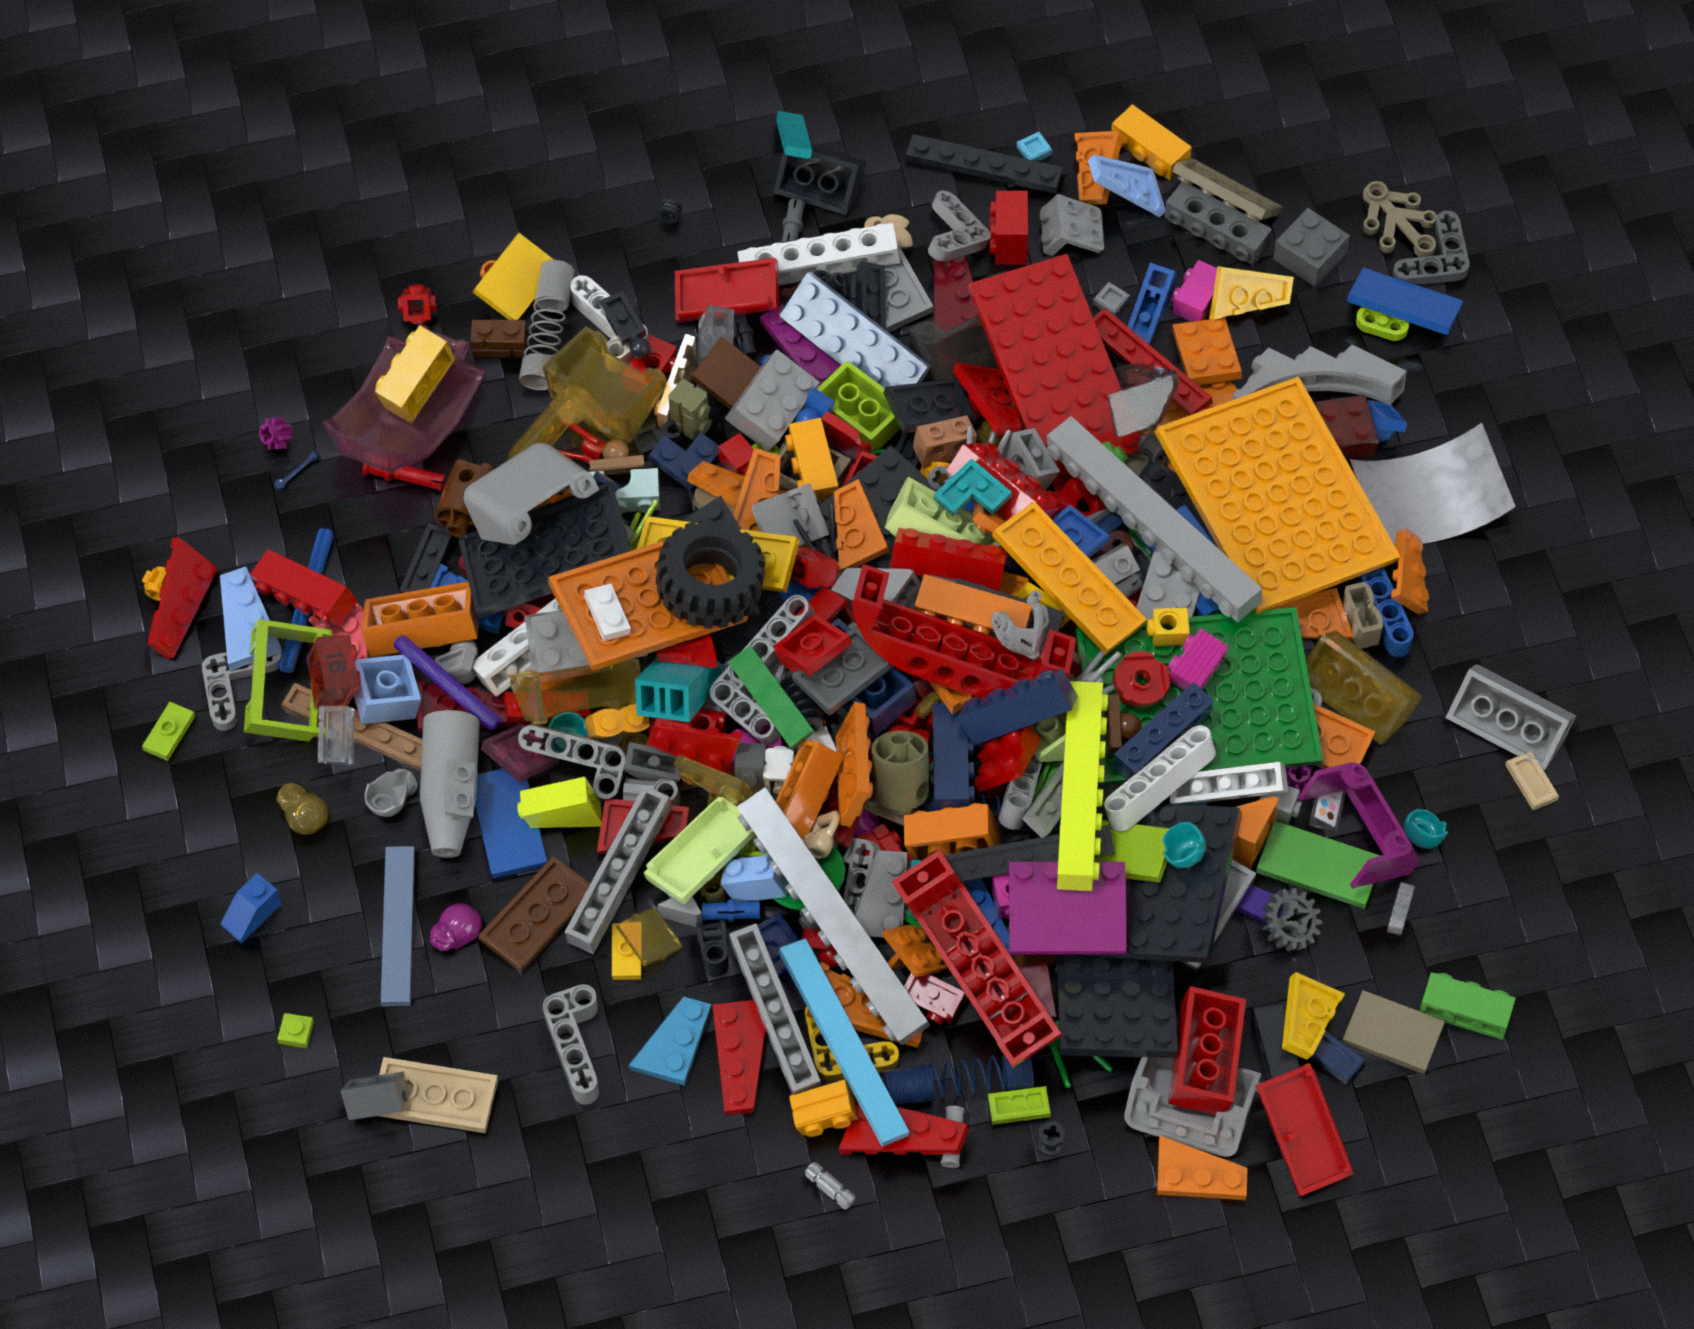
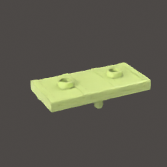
[644,797,756,905]

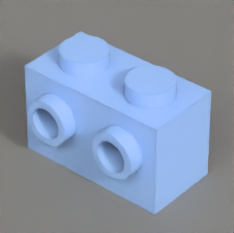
[721,854,789,902]

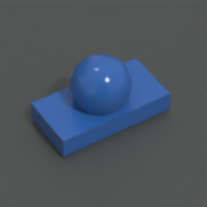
[795,387,835,423]
[1363,400,1407,442]

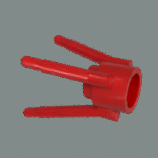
[558,419,607,464]

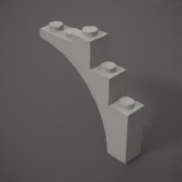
[1231,345,1407,405]

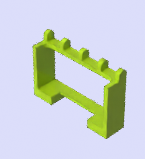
[244,619,332,742]

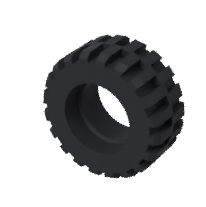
[656,519,765,629]

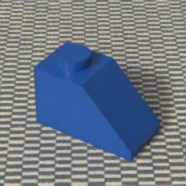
[221,873,282,943]

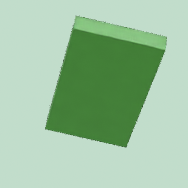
[1256,821,1380,909]

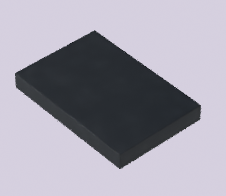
[883,379,977,433]

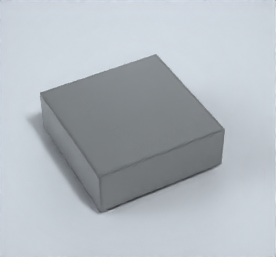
[1093,282,1130,317]

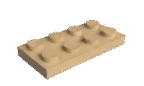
[379,1057,498,1133]

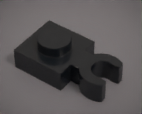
[630,421,681,458]

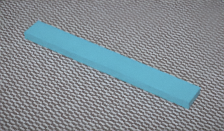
[779,938,909,1146]

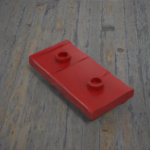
[675,258,779,323]
[1255,1064,1353,1196]

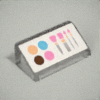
[1309,791,1346,832]

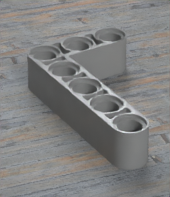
[710,595,815,745]
[968,737,1042,830]

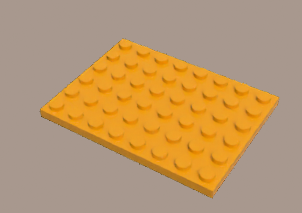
[1155,376,1401,614]

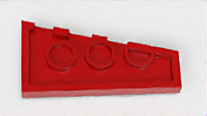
[953,362,1022,436]
[147,537,218,659]
[839,1102,969,1155]

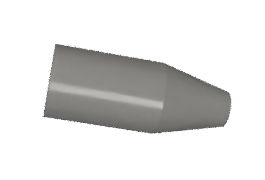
[420,710,480,858]

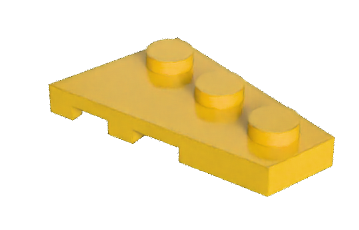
[1282,972,1345,1059]

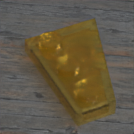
[674,755,755,806]

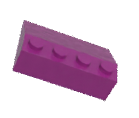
[1009,862,1126,954]

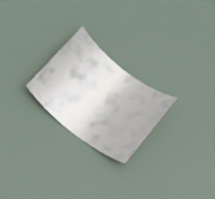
[1350,423,1516,545]

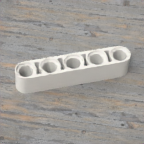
[1104,726,1216,831]

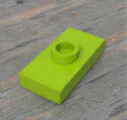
[142,702,195,761]
[988,1086,1050,1125]

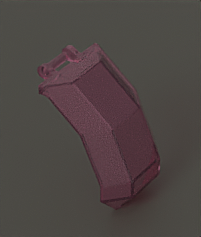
[323,324,487,472]

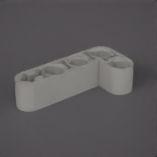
[518,724,627,799]
[543,984,599,1105]

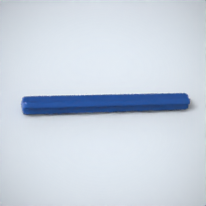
[279,528,333,673]

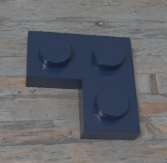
[647,432,719,491]

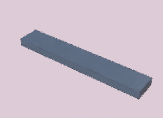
[381,846,415,1007]

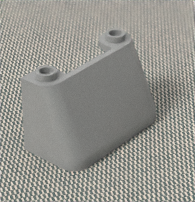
[464,443,599,545]
[1124,1057,1261,1157]

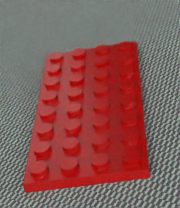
[967,254,1141,479]

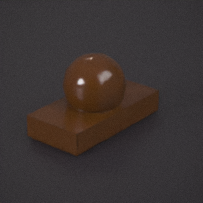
[1106,695,1142,758]

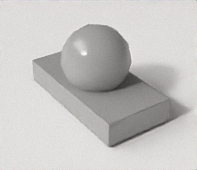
[430,644,477,685]

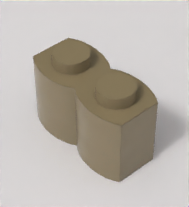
[1342,582,1383,649]

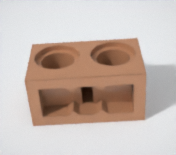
[913,416,977,467]

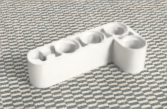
[570,275,648,373]

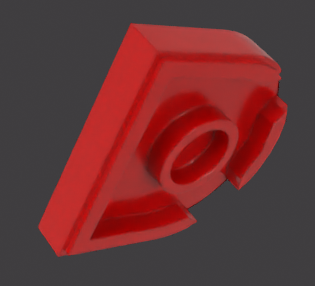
[821,411,872,459]

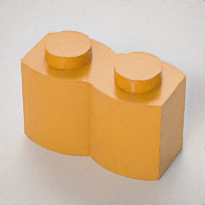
[585,704,650,740]

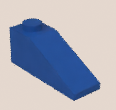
[1127,263,1179,345]

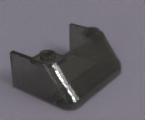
[1107,363,1179,437]

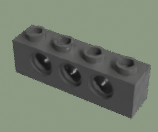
[1165,182,1272,265]

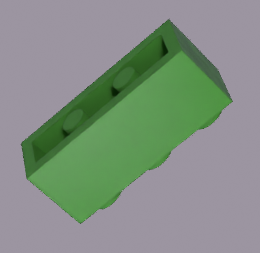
[1420,972,1515,1040]

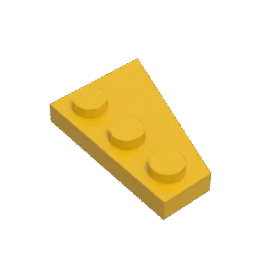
[1209,266,1294,320]

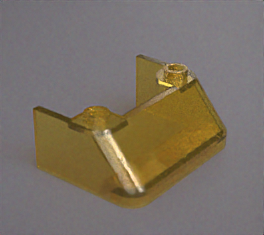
[507,385,625,508]
[509,659,641,725]

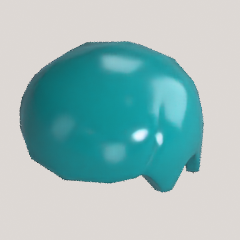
[545,711,588,752]
[1404,809,1448,849]
[1162,822,1206,868]

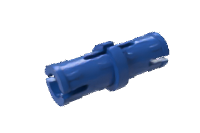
[702,899,760,922]

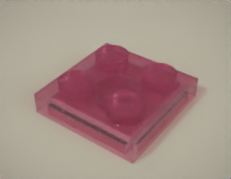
[481,723,559,782]

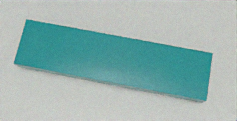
[776,111,812,159]

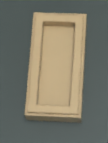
[1506,751,1559,810]

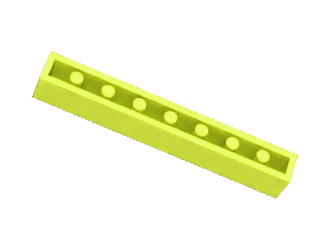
[1057,681,1108,891]

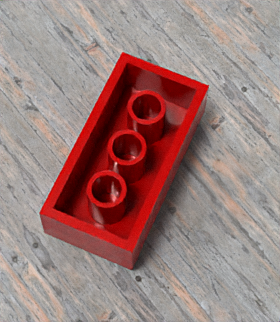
[946,442,1066,520]
[1168,986,1246,1115]

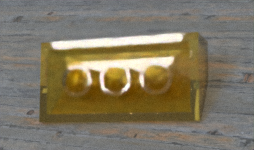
[1306,630,1422,745]

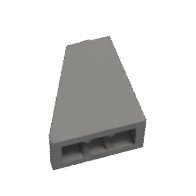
[831,568,921,610]

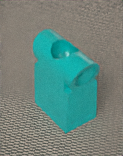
[635,655,724,722]

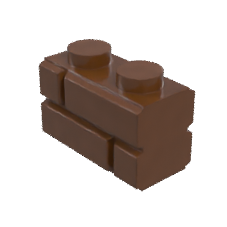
[471,320,528,358]

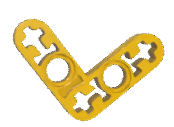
[805,1006,899,1081]

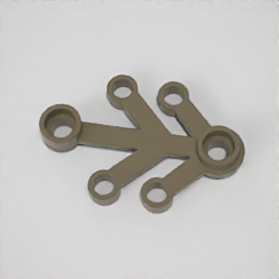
[1363,181,1437,257]

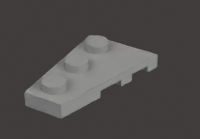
[854,850,907,937]

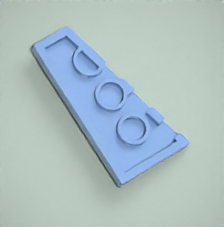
[220,567,282,671]

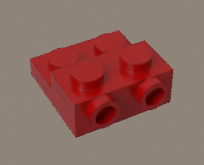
[773,614,852,676]
[974,725,1041,792]

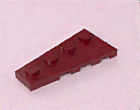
[934,241,984,340]

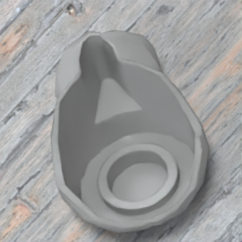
[364,769,418,817]

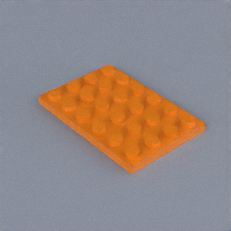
[548,540,748,671]

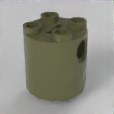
[871,731,930,815]

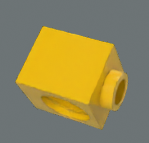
[1147,608,1190,646]

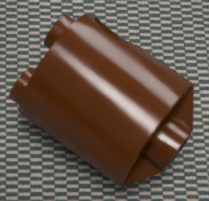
[434,459,495,537]

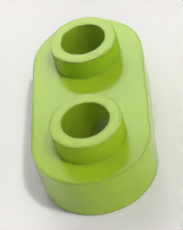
[1356,307,1409,341]

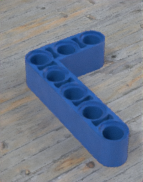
[1354,567,1413,657]

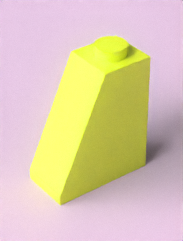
[517,777,603,828]

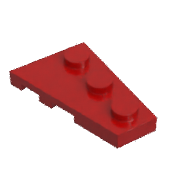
[646,718,743,776]

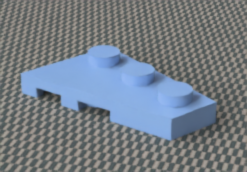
[1088,154,1165,217]

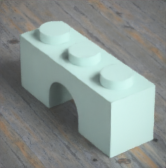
[589,468,660,514]

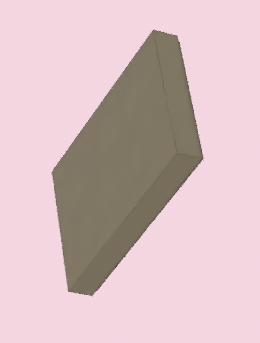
[1342,990,1445,1074]

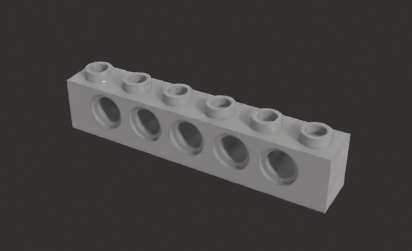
[565,785,672,954]
[729,924,821,1095]

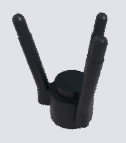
[793,499,839,559]

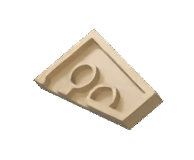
[655,334,698,428]

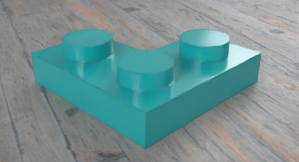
[933,458,1012,516]

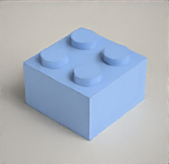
[349,655,421,724]

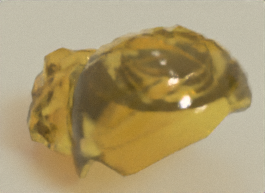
[276,783,329,835]

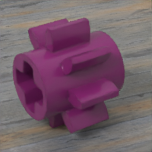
[259,417,293,450]
[1286,766,1313,794]

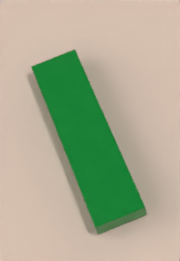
[728,645,815,749]

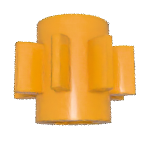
[142,567,167,601]

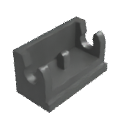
[340,1071,409,1120]

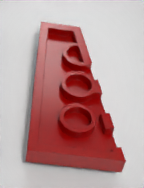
[713,1000,766,1116]

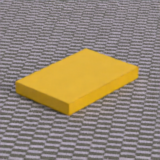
[473,233,554,320]

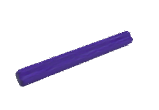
[393,635,502,731]

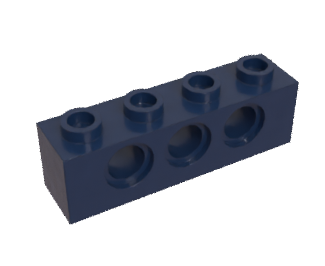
[1111,682,1214,781]

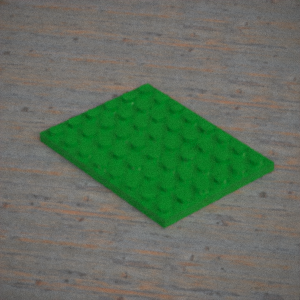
[1075,607,1323,786]

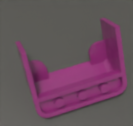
[1298,762,1419,889]

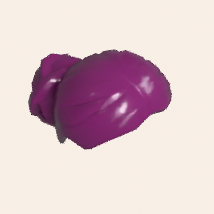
[430,903,482,951]

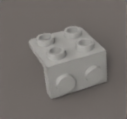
[1040,194,1104,256]
[751,483,829,546]

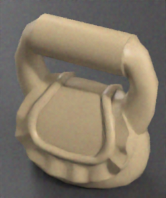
[802,811,840,859]

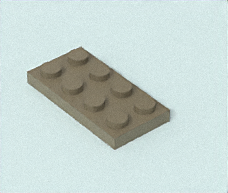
[1172,159,1282,221]

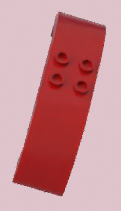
[852,564,1076,698]
[891,849,1062,1068]

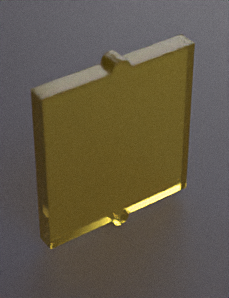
[616,907,682,966]

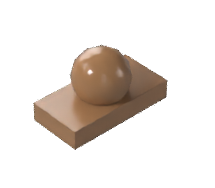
[589,440,645,475]

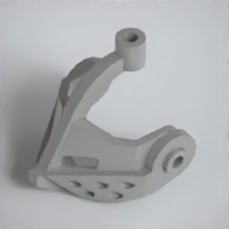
[991,590,1049,660]

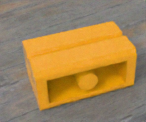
[789,1080,859,1137]

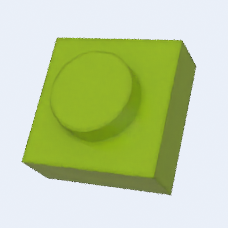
[277,1013,314,1048]

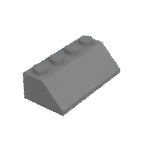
[1446,664,1576,770]

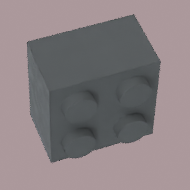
[1273,208,1350,287]

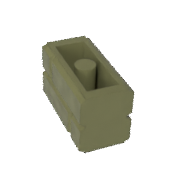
[668,379,712,440]

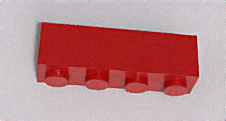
[890,528,1007,591]
[249,549,358,627]

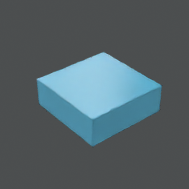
[1017,132,1052,162]

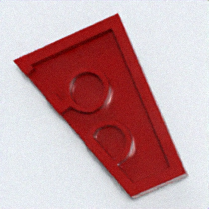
[597,799,690,855]

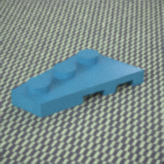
[629,997,712,1086]

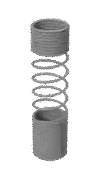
[519,260,575,390]

